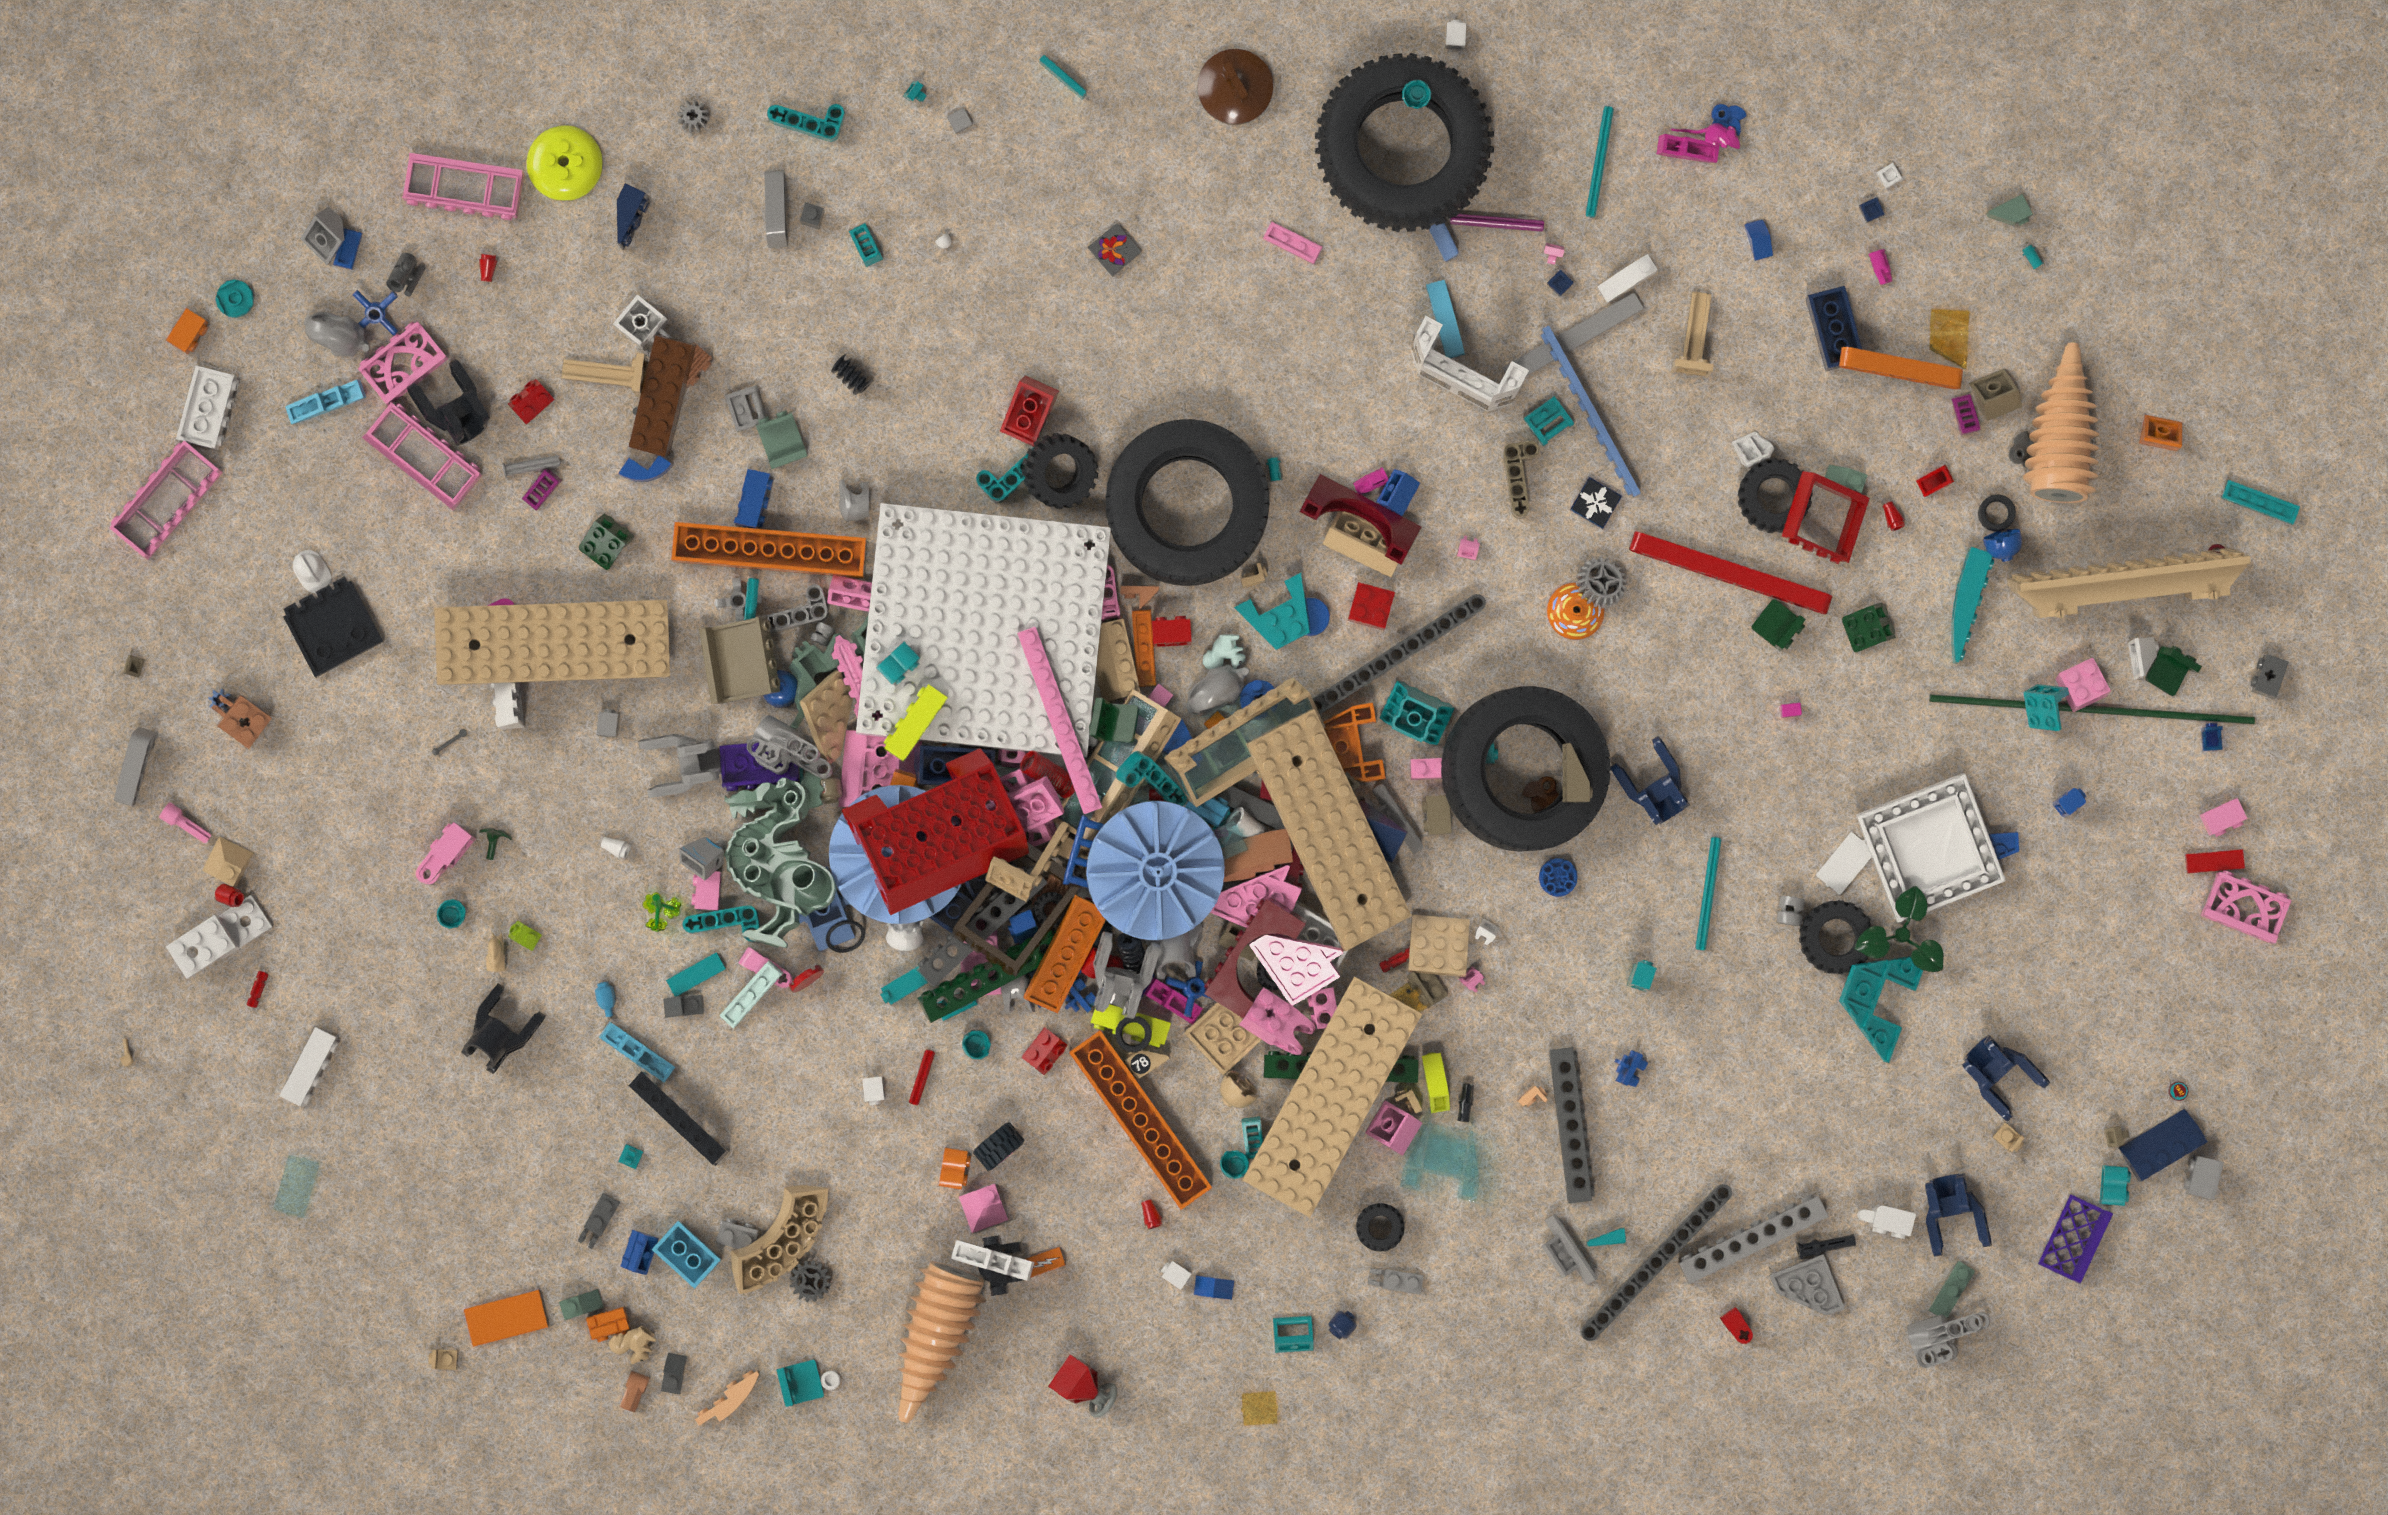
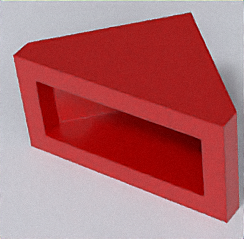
[1916,465,1954,497]

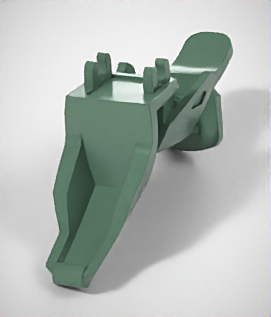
[788,613,869,730]

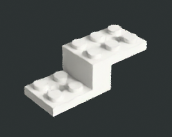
[166,895,272,979]

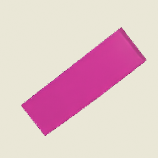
[1656,134,1720,163]
[1142,977,1203,1025]

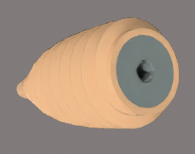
[2023,342,2099,503]
[897,1261,987,1423]

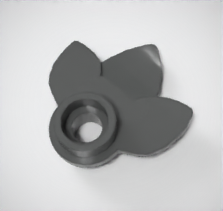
[2009,431,2034,469]

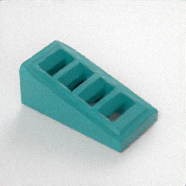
[849,223,883,267]
[1241,1116,1264,1159]
[1586,1228,1626,1247]

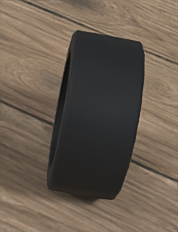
[1978,494,2016,532]
[1115,1016,1152,1052]

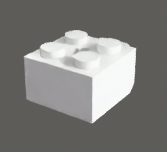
[613,294,672,351]
[1857,1205,1916,1239]

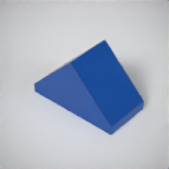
[1744,219,1773,261]
[1194,1276,1234,1300]

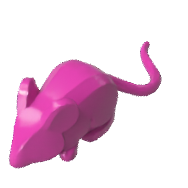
[1671,123,1740,149]

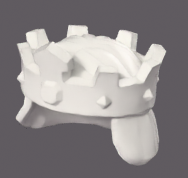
[886,920,924,951]

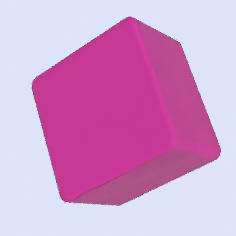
[1780,703,1802,718]

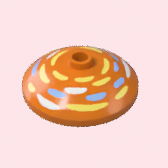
[1547,582,1604,640]

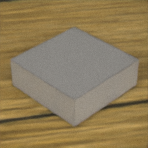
[947,108,973,134]

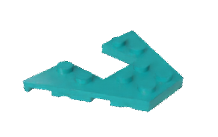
[1839,956,1923,1063]

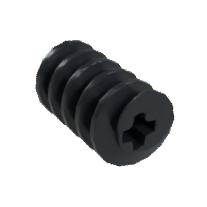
[831,353,874,395]
[1116,933,1145,972]

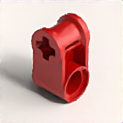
[1720,1307,1753,1344]

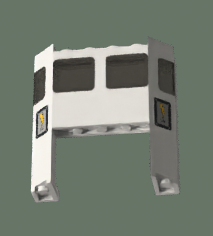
[1411,316,1529,412]

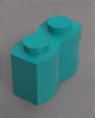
[876,641,920,685]
[2099,1165,2131,1206]

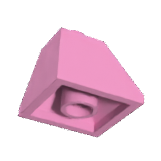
[959,1184,1008,1233]

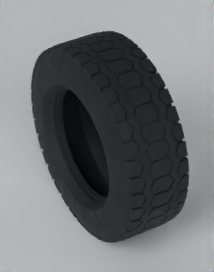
[1106,419,1270,586]
[1441,686,1611,852]

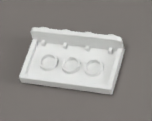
[176,366,239,450]

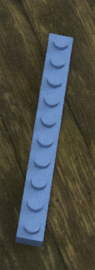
[1540,325,1641,498]

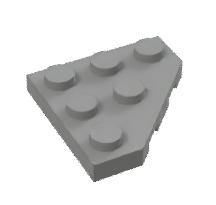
[1769,1254,1845,1316]

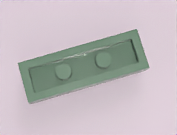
[1928,1261,1975,1318]

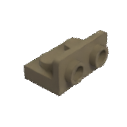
[1407,972,1448,1008]

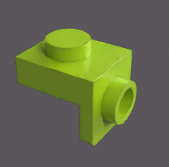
[508,921,542,951]

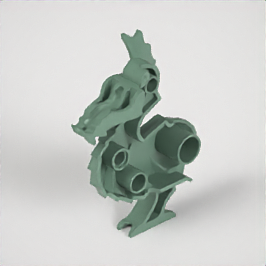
[724,771,837,948]

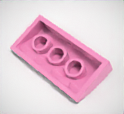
[986,776,1064,832]

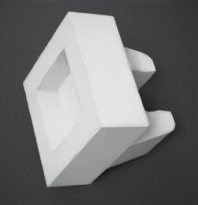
[1475,919,1500,945]

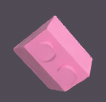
[1365,1100,1422,1156]

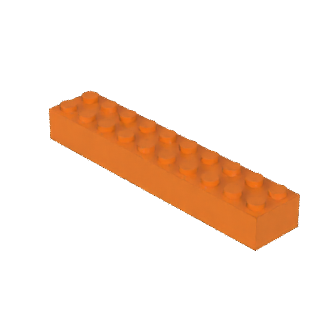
[671,522,867,578]
[1069,1030,1212,1210]

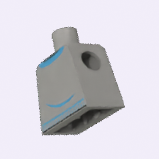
[679,837,727,881]

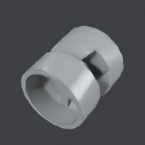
[1776,896,1805,926]

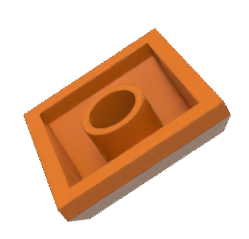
[2139,415,2182,451]

